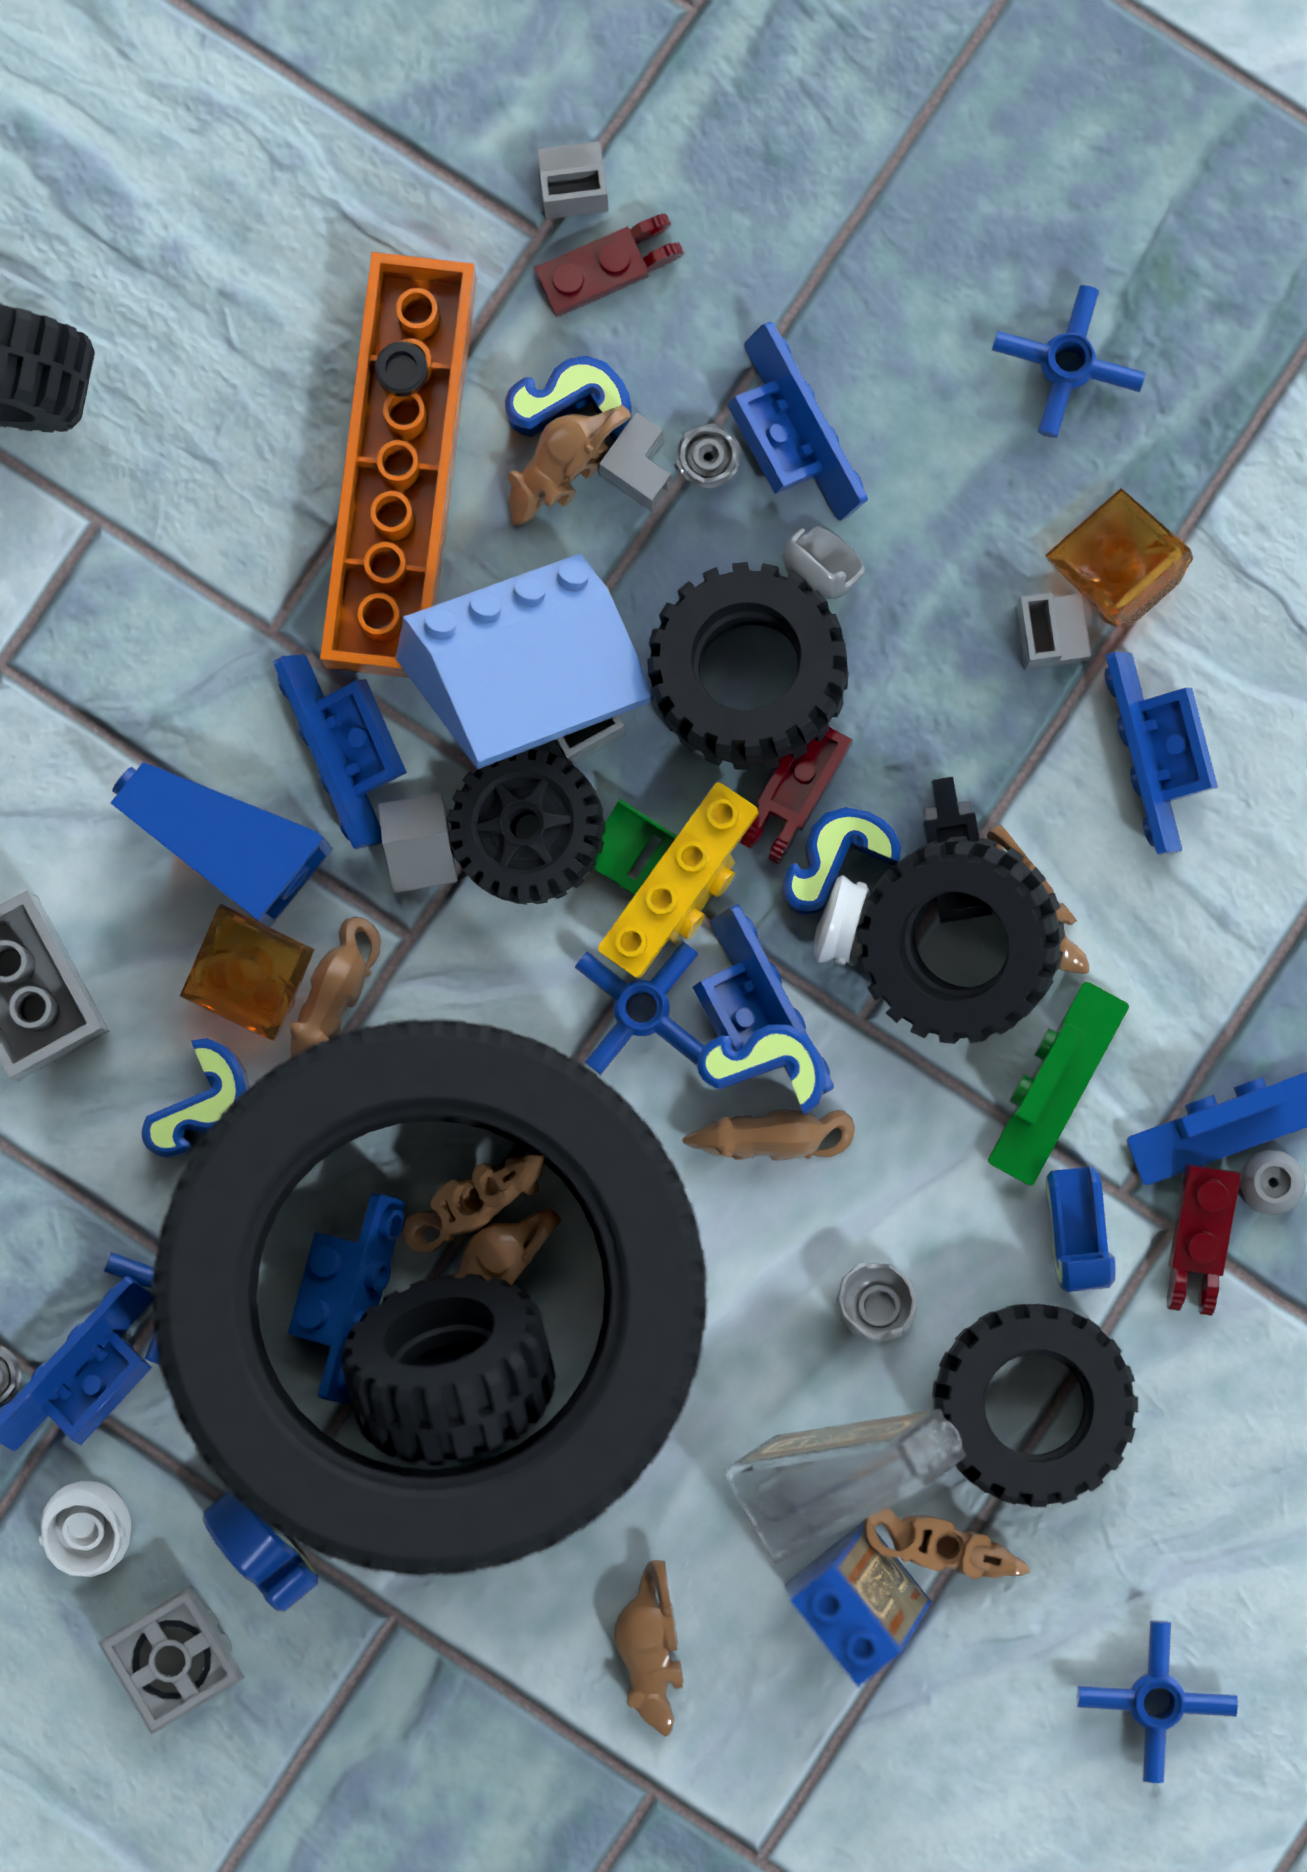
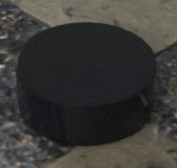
[375,342,428,397]

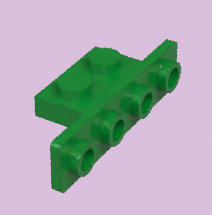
[988,982,1129,1186]

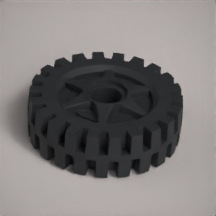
[448,749,606,905]

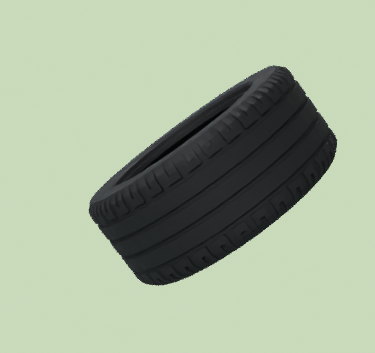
[152,1019,707,1576]

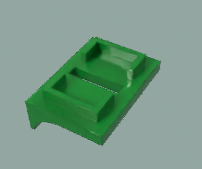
[594,798,677,896]

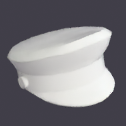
[813,875,871,966]
[39,1481,131,1577]

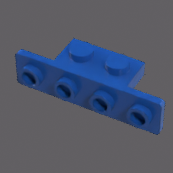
[727,321,868,521]
[1104,651,1218,855]
[273,654,407,849]
[692,904,834,1095]
[1126,1072,1307,1185]
[288,1192,406,1405]
[0,1276,153,1451]

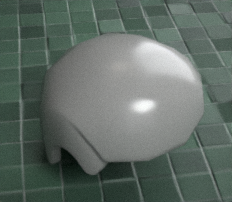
[782,526,864,599]
[836,1262,918,1342]

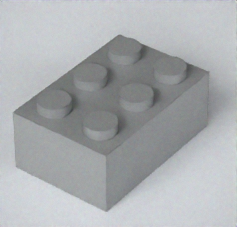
[0,890,110,1081]

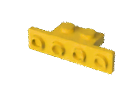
[598,782,759,978]

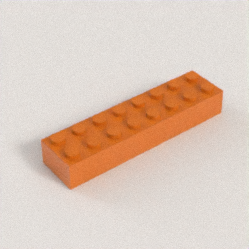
[320,252,477,678]

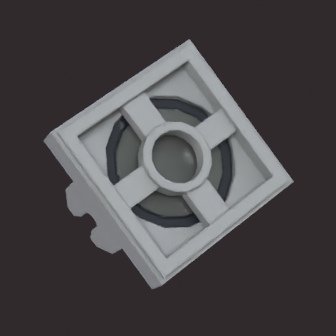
[98,1586,245,1735]

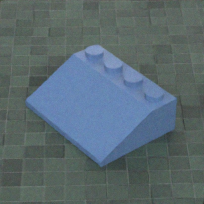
[396,554,654,769]

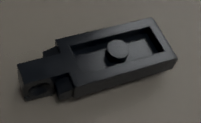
[923,776,992,924]

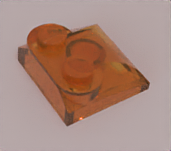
[1045,488,1193,627]
[180,904,315,1041]

